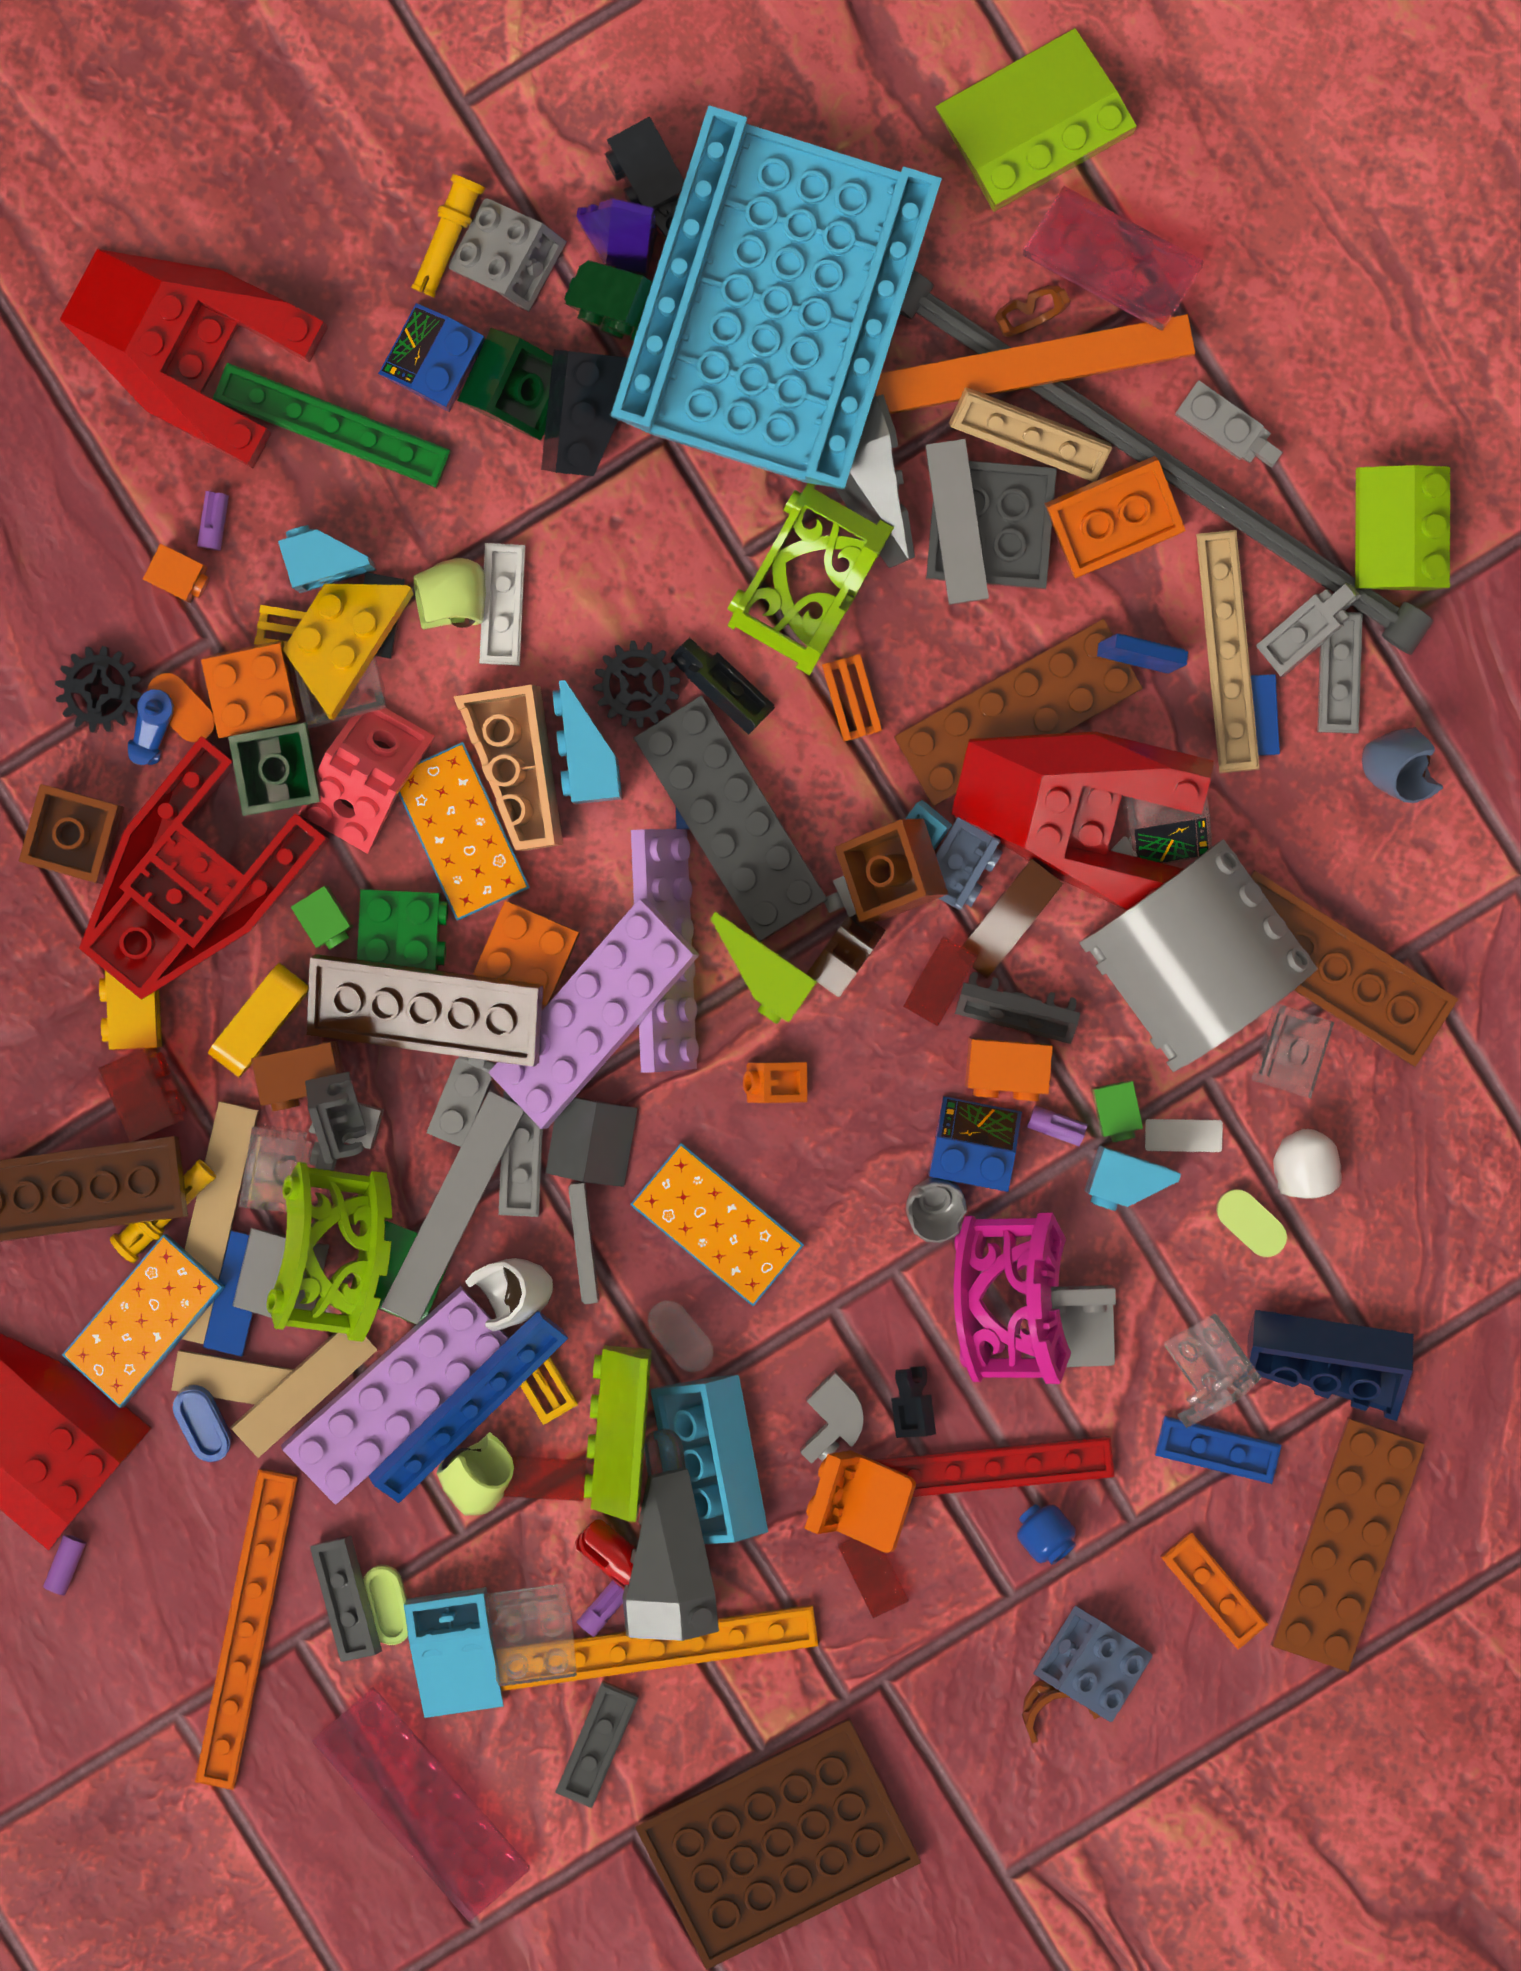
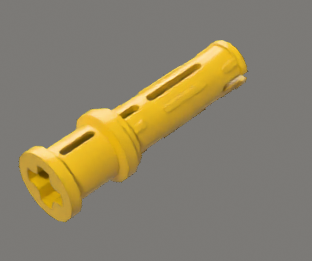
[411,174,485,298]
[110,1159,216,1263]

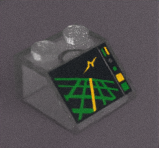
[1122,795,1212,864]

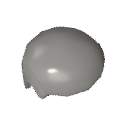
[906,1178,967,1243]

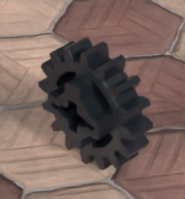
[593,641,680,728]
[55,646,143,733]

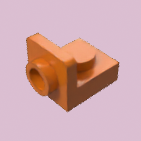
[743,1062,807,1103]

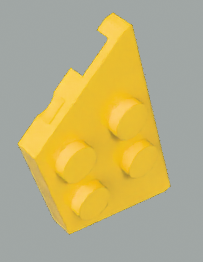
[283,584,414,721]

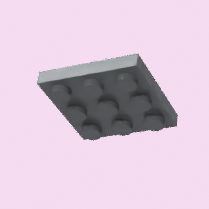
[926,461,1057,589]

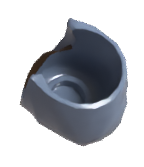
[1362,727,1443,803]

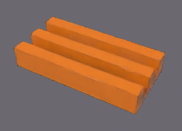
[822,654,882,742]

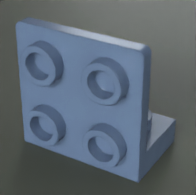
[1033,1606,1152,1722]

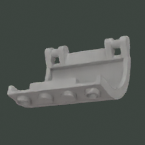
[1079,839,1318,1072]

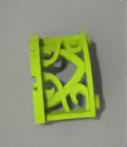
[727,483,894,676]
[267,1162,392,1342]

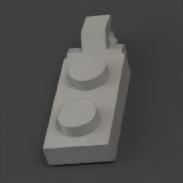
[1175,380,1283,468]
[1256,583,1361,677]
[426,1056,495,1147]

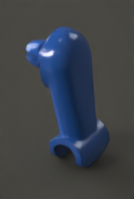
[128,689,174,765]

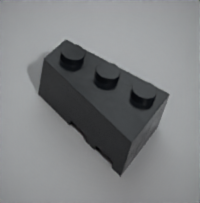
[541,349,629,476]

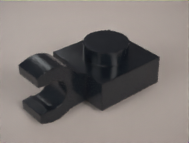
[891,1366,936,1438]

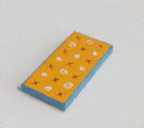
[398,742,530,921]
[630,1143,804,1306]
[62,1234,225,1408]

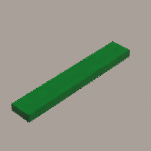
[213,363,451,489]

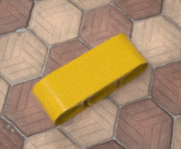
[208,962,308,1078]

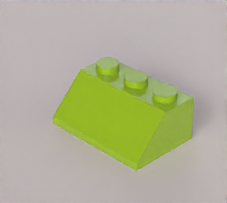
[1355,465,1450,591]

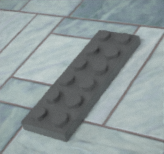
[634,695,828,942]

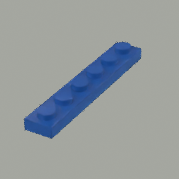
[369,1311,568,1503]

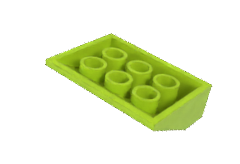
[935,28,1137,212]
[710,912,817,1024]
[584,1345,652,1522]

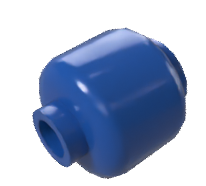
[1017,1504,1076,1565]

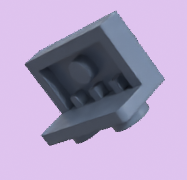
[936,817,1003,910]

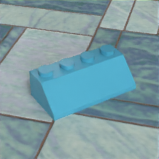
[650,1374,768,1544]

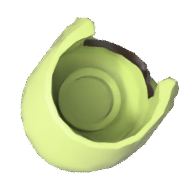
[413,557,486,630]
[437,1432,514,1516]

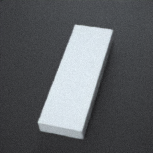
[479,543,526,666]

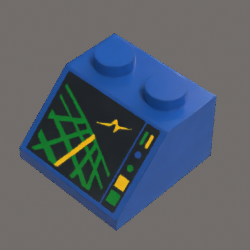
[378,303,485,412]
[928,1096,1022,1192]

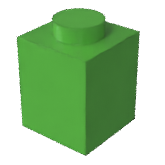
[291,886,354,950]
[1092,1080,1143,1142]

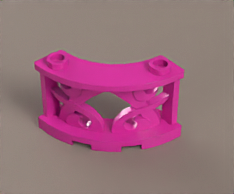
[954,1213,1071,1384]

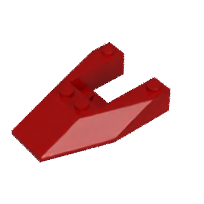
[59,249,328,468]
[951,731,1214,910]
[79,736,330,1000]

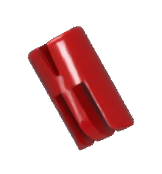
[575,1519,637,1590]

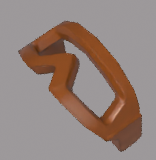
[995,286,1070,337]
[1022,1681,1100,1744]

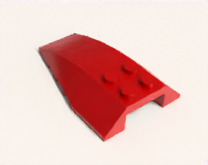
[0,1333,152,1551]

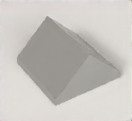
[232,1228,329,1318]

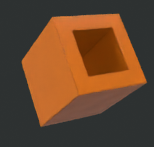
[143,543,210,603]

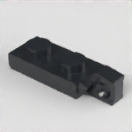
[671,637,775,735]

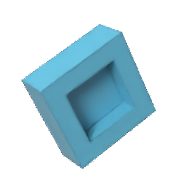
[905,800,953,850]

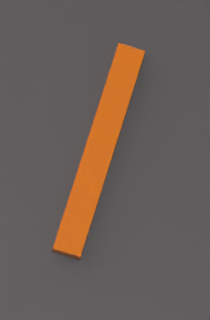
[875,314,1196,414]
[195,1468,299,1790]

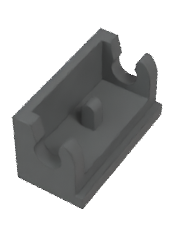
[305,1072,366,1164]

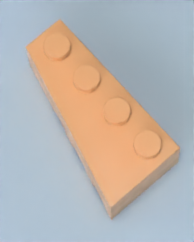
[453,685,563,851]

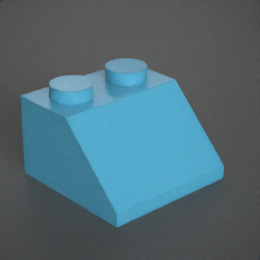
[278,525,376,593]
[1084,1145,1181,1211]

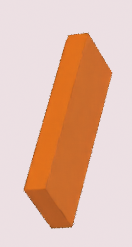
[1160,1531,1269,1650]

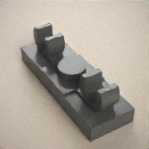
[955,972,1080,1044]

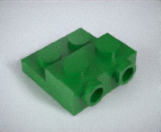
[357,889,448,971]

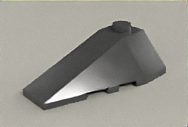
[835,395,915,568]
[622,1467,719,1641]

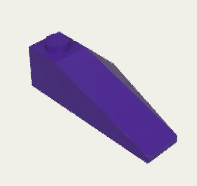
[576,199,657,278]

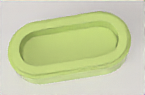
[1216,1189,1287,1257]
[363,1565,408,1645]

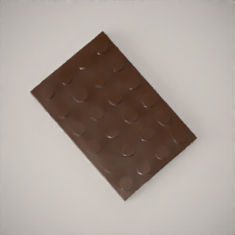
[635,1717,921,1970]

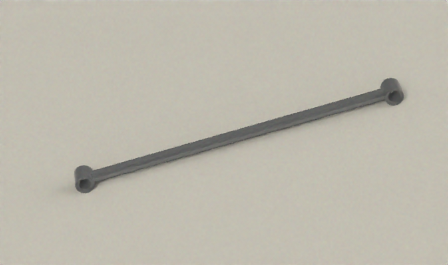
[900,270,1434,655]

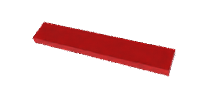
[872,1436,1115,1497]

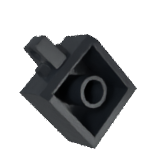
[604,116,684,238]

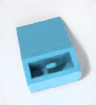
[553,680,622,804]
[404,1587,504,1718]

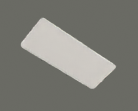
[1145,1119,1223,1152]

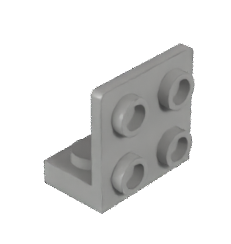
[448,198,567,312]
[1034,1285,1116,1367]

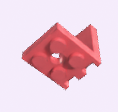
[299,697,435,854]

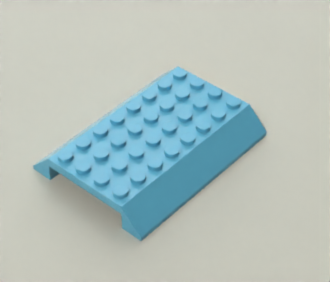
[611,105,942,489]

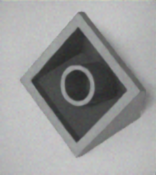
[545,1097,638,1187]

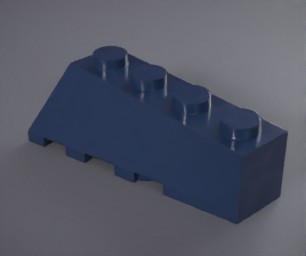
[1246,1310,1414,1421]

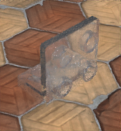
[1164,1314,1262,1428]
[485,1583,577,1686]

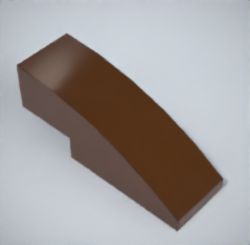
[956,859,1063,978]
[806,914,886,997]

